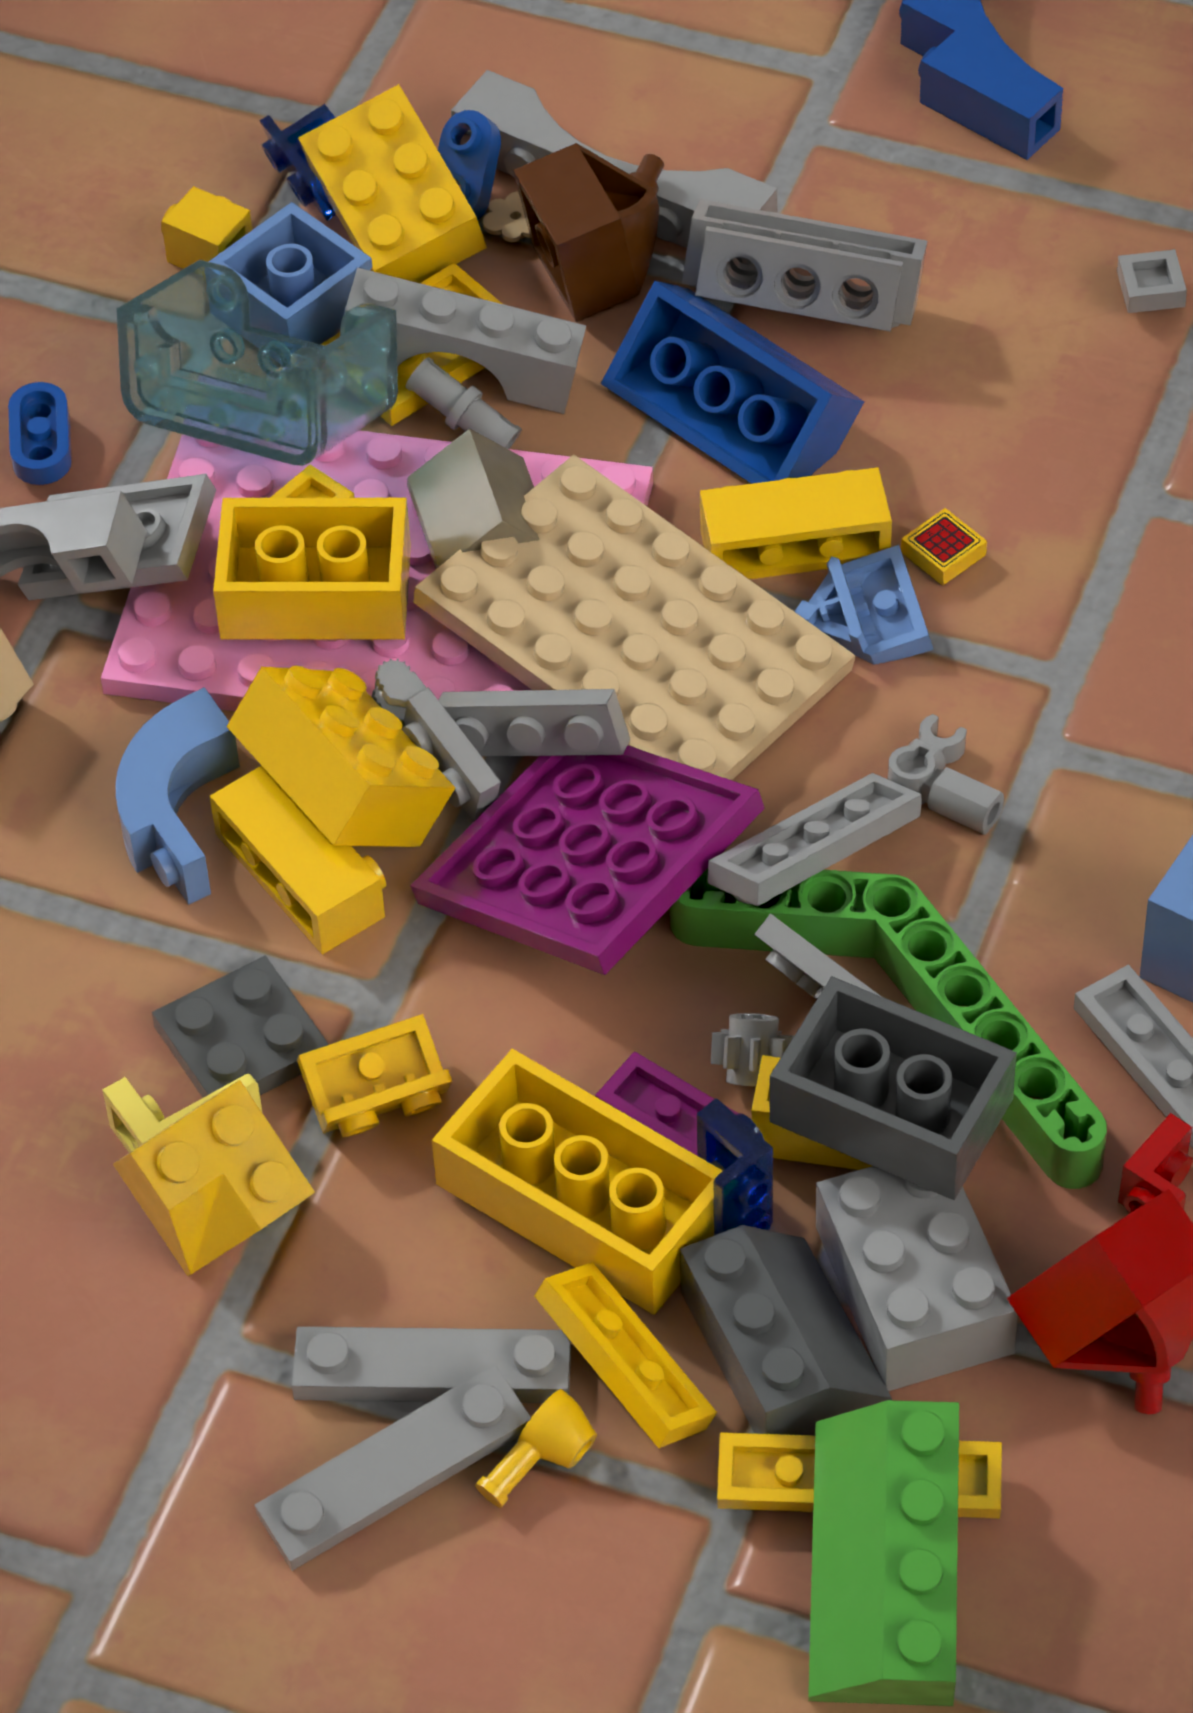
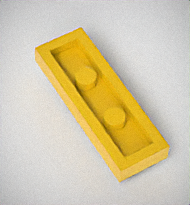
[534,1262,718,1449]

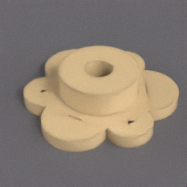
[483,191,530,242]

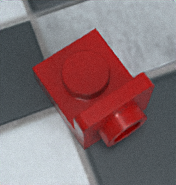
[1118,1113,1193,1214]

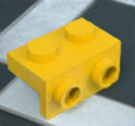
[297,1014,453,1137]

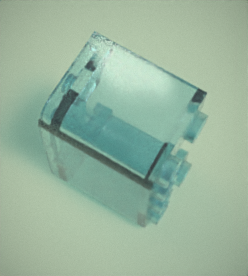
[116,259,398,466]

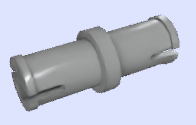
[405,357,522,449]

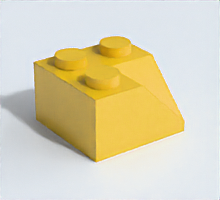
[113,1080,315,1276]

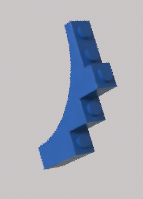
[899,0,1063,160]

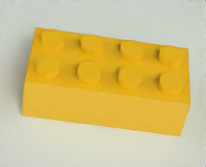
[432,1048,732,1315]

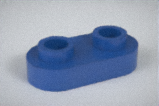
[438,110,501,220]
[8,382,72,485]

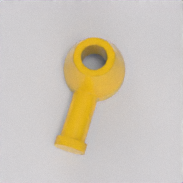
[475,1389,597,1508]

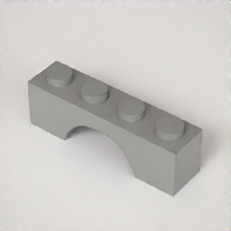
[336,268,586,414]
[0,490,147,593]

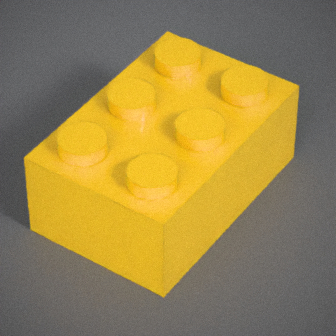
[298,84,487,283]
[213,497,411,640]
[226,665,456,847]

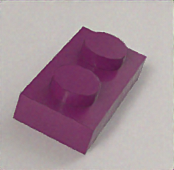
[595,1051,742,1164]

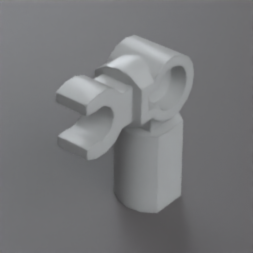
[887,714,1004,835]

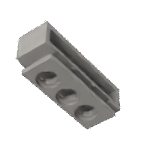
[682,199,928,332]

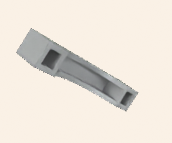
[451,70,777,265]

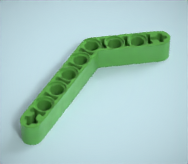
[669,868,1107,1189]

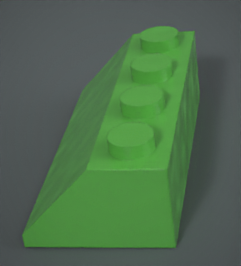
[808,1400,959,1706]

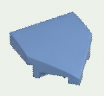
[795,545,934,664]

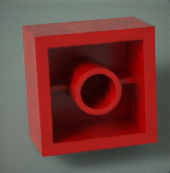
[1006,1189,1193,1414]

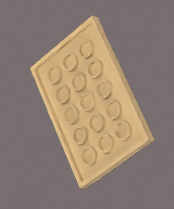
[413,454,856,780]

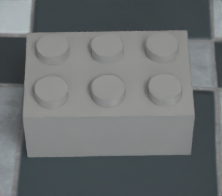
[816,1166,1018,1391]

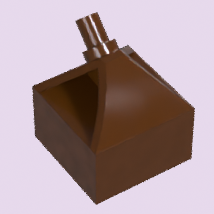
[513,143,664,322]

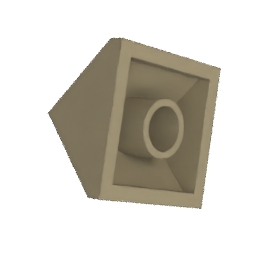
[407,428,539,569]

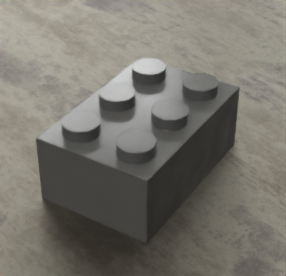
[770,976,1017,1200]

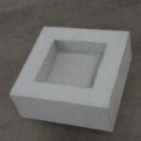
[1117,249,1187,313]

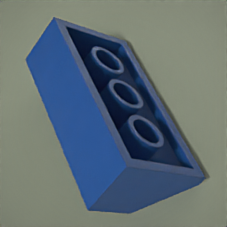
[600,281,865,484]

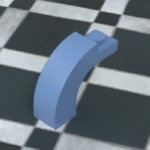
[115,687,240,905]

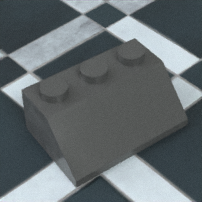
[680,1225,892,1436]

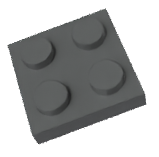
[152,955,329,1098]

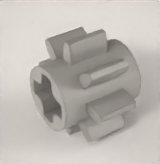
[711,1013,794,1087]

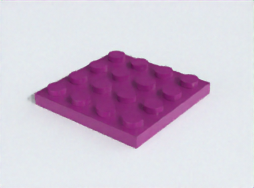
[410,745,765,975]

